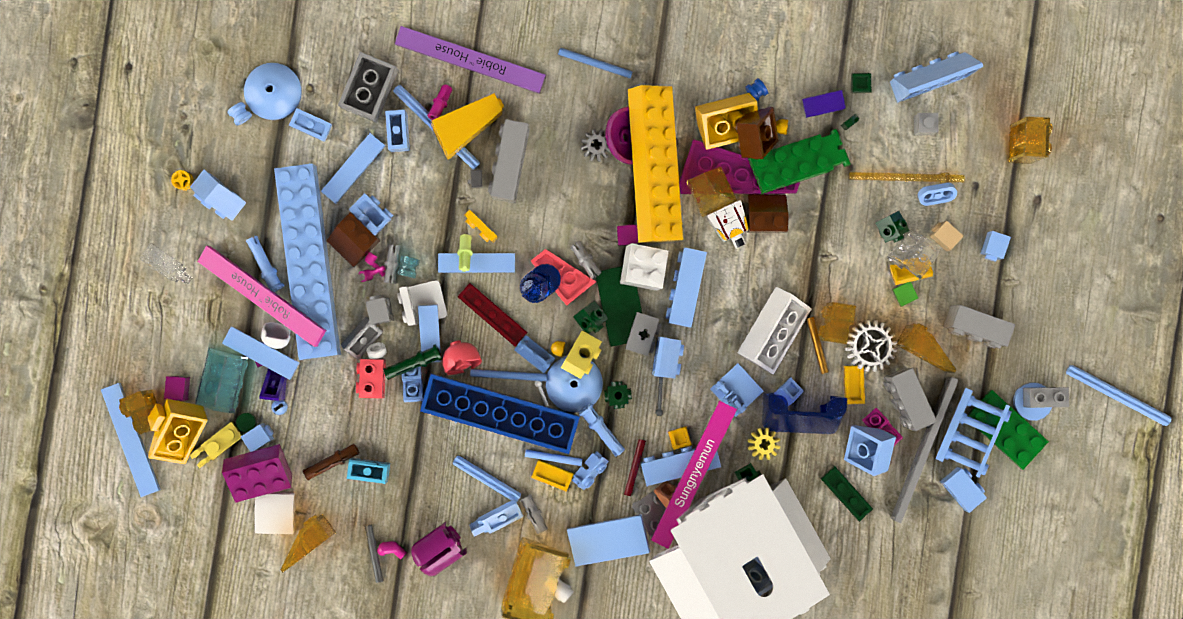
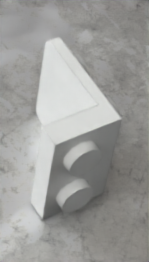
[397,280,447,326]

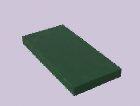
[595,266,648,347]

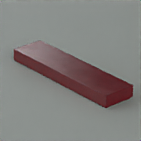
[458,283,528,347]

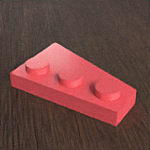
[531,249,596,306]

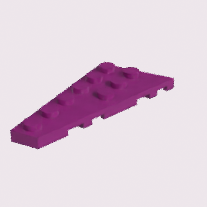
[679,139,800,194]

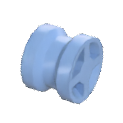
[227,102,252,126]

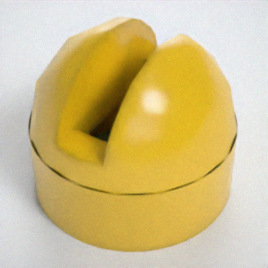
[776,119,788,135]
[551,341,565,357]

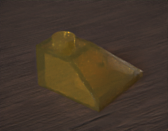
[686,167,737,218]

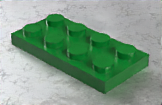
[967,390,1049,470]

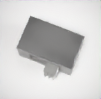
[467,170,483,188]

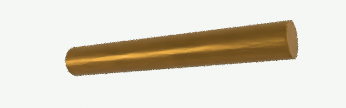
[807,317,829,374]

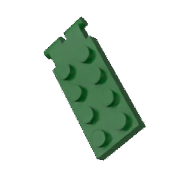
[748,129,851,194]

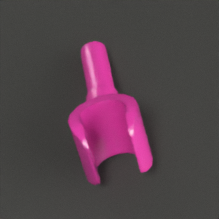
[365,252,385,277]
[358,266,385,282]

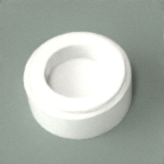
[366,342,387,359]

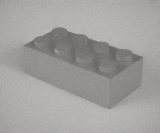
[488,119,530,203]

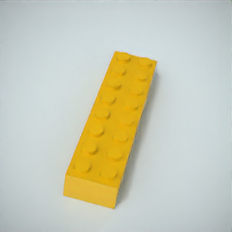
[628,85,683,243]

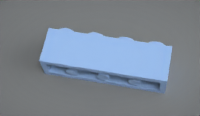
[665,247,707,328]
[640,446,721,486]

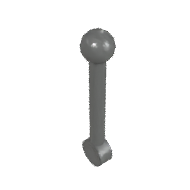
[656,377,663,416]

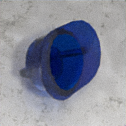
[520,264,561,303]

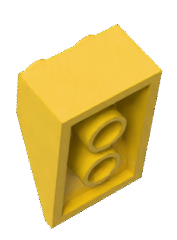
[148,399,208,464]

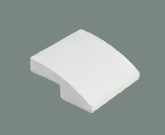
[255,492,296,534]

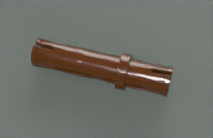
[303,443,360,481]

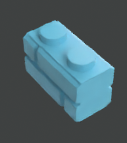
[347,458,391,484]

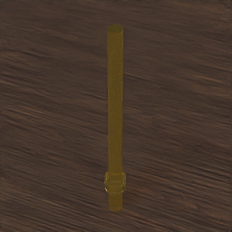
[848,172,965,184]

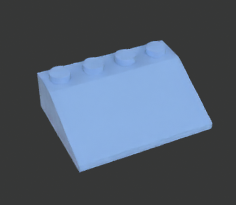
[890,51,984,103]

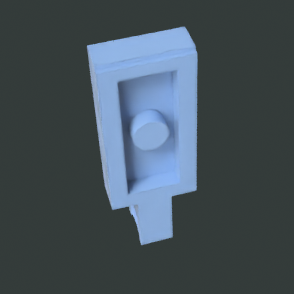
[469,499,524,537]

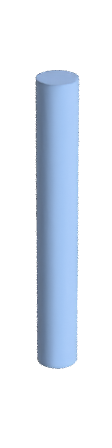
[525,449,583,466]

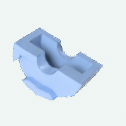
[349,193,393,236]

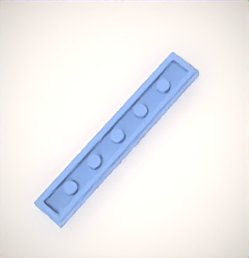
[101,383,161,497]

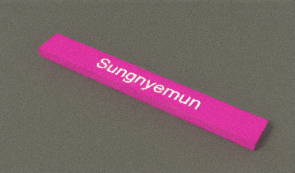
[651,401,737,549]

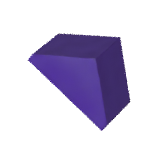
[259,368,287,401]

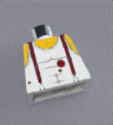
[706,200,749,249]

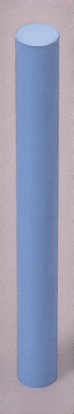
[558,48,633,79]
[470,369,547,381]

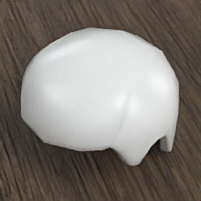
[261,322,291,349]

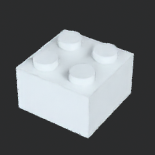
[620,243,669,291]

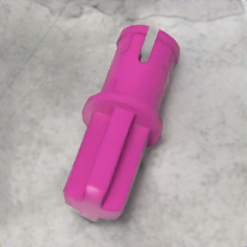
[427,84,452,120]

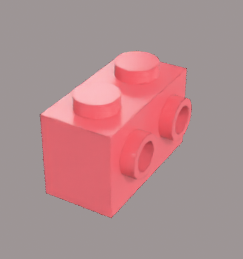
[356,359,386,398]

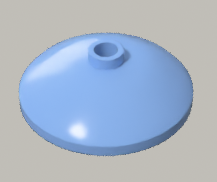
[244,63,302,120]
[546,356,603,412]

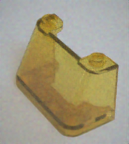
[500,537,571,619]

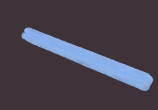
[393,85,480,170]
[1066,365,1172,426]

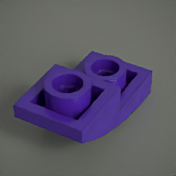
[802,90,846,118]

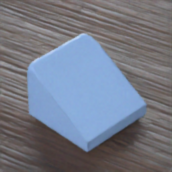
[774,377,804,406]

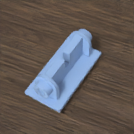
[572,451,609,490]

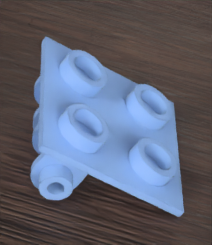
[710,363,764,417]

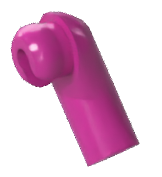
[377,541,407,560]

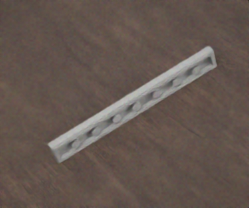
[891,377,958,523]

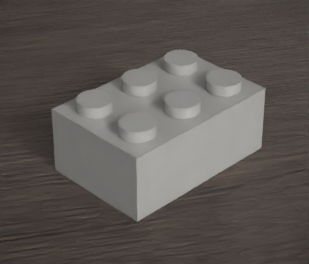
[338,52,399,123]
[943,305,1015,349]
[883,367,937,431]

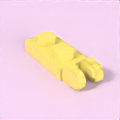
[190,421,243,468]

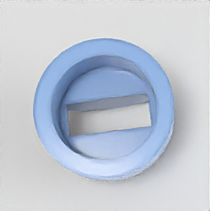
[271,400,288,415]

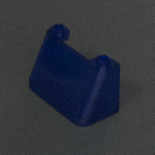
[762,392,847,434]

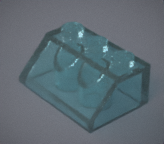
[195,348,248,414]

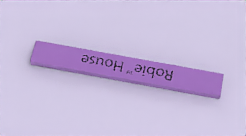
[395,26,546,94]

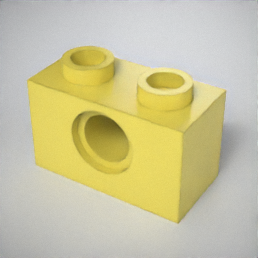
[561,331,602,379]

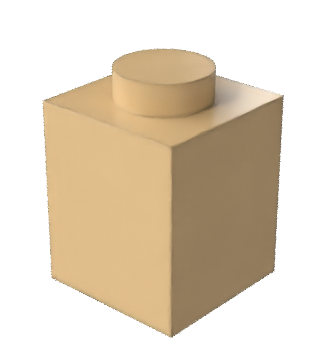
[930,221,963,251]

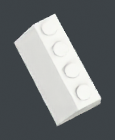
[737,287,812,375]

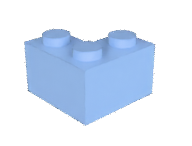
[190,170,246,220]

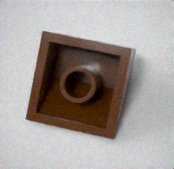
[736,107,779,159]
[747,194,789,233]
[327,212,381,268]

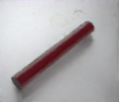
[624,439,646,496]

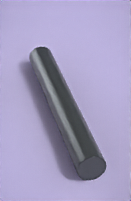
[365,524,383,583]

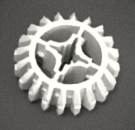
[845,320,897,372]

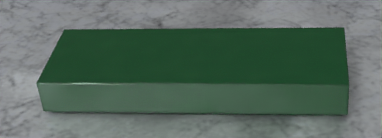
[820,466,873,522]

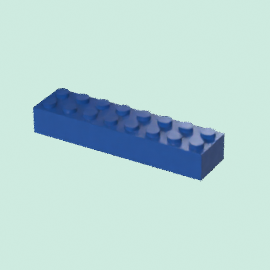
[420,373,580,454]

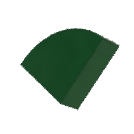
[841,113,860,130]

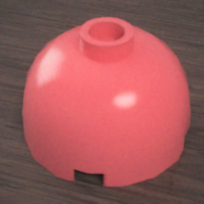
[442,340,482,375]

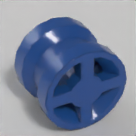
[745,78,769,101]

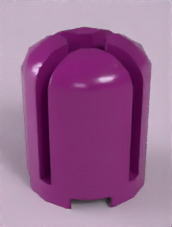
[411,521,467,577]

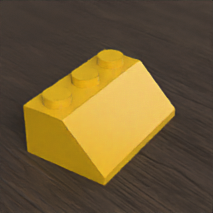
[695,93,758,150]

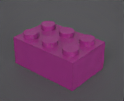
[222,444,292,503]

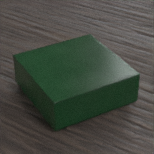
[851,73,872,94]

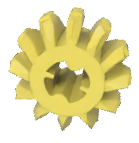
[747,428,780,460]

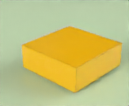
[148,403,166,432]
[668,426,692,450]

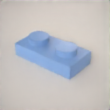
[289,108,332,142]

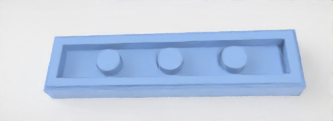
[321,133,385,204]
[438,253,515,273]
[222,326,300,380]

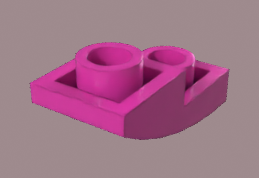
[862,408,903,446]

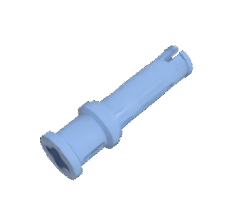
[246,236,285,292]
[578,403,625,457]

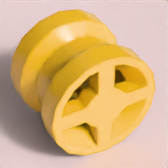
[171,170,194,191]

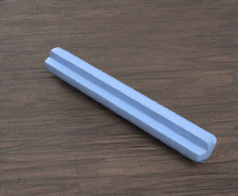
[453,456,521,502]

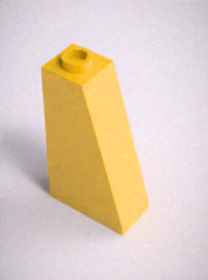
[431,93,504,160]

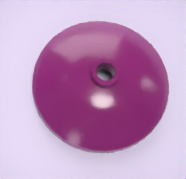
[605,107,633,165]

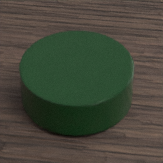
[236,413,257,432]

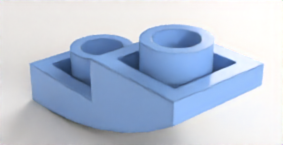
[402,366,423,403]

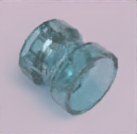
[397,255,420,279]

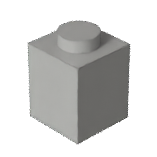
[914,113,939,136]

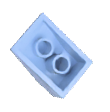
[652,337,684,379]

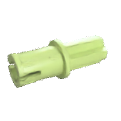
[457,234,473,272]

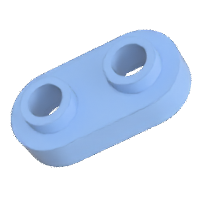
[917,183,957,206]

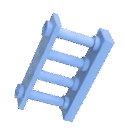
[935,388,1012,478]

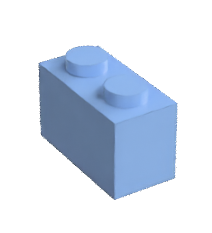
[385,110,410,152]
[940,467,987,513]

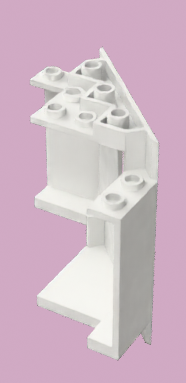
[649,474,831,619]

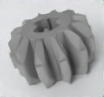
[580,129,611,162]

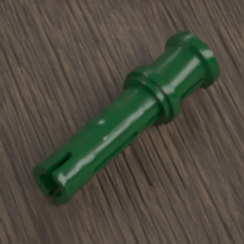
[383,344,442,380]

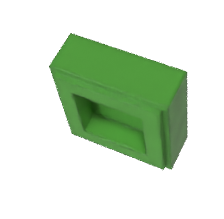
[892,282,918,307]

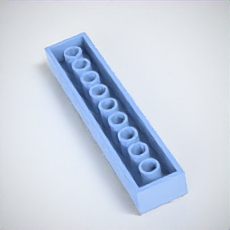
[274,163,341,360]

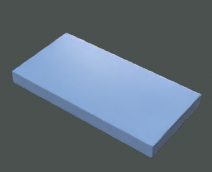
[567,514,650,567]

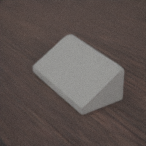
[341,317,383,360]

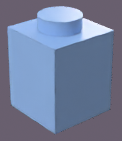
[980,231,1011,262]
[241,423,274,452]

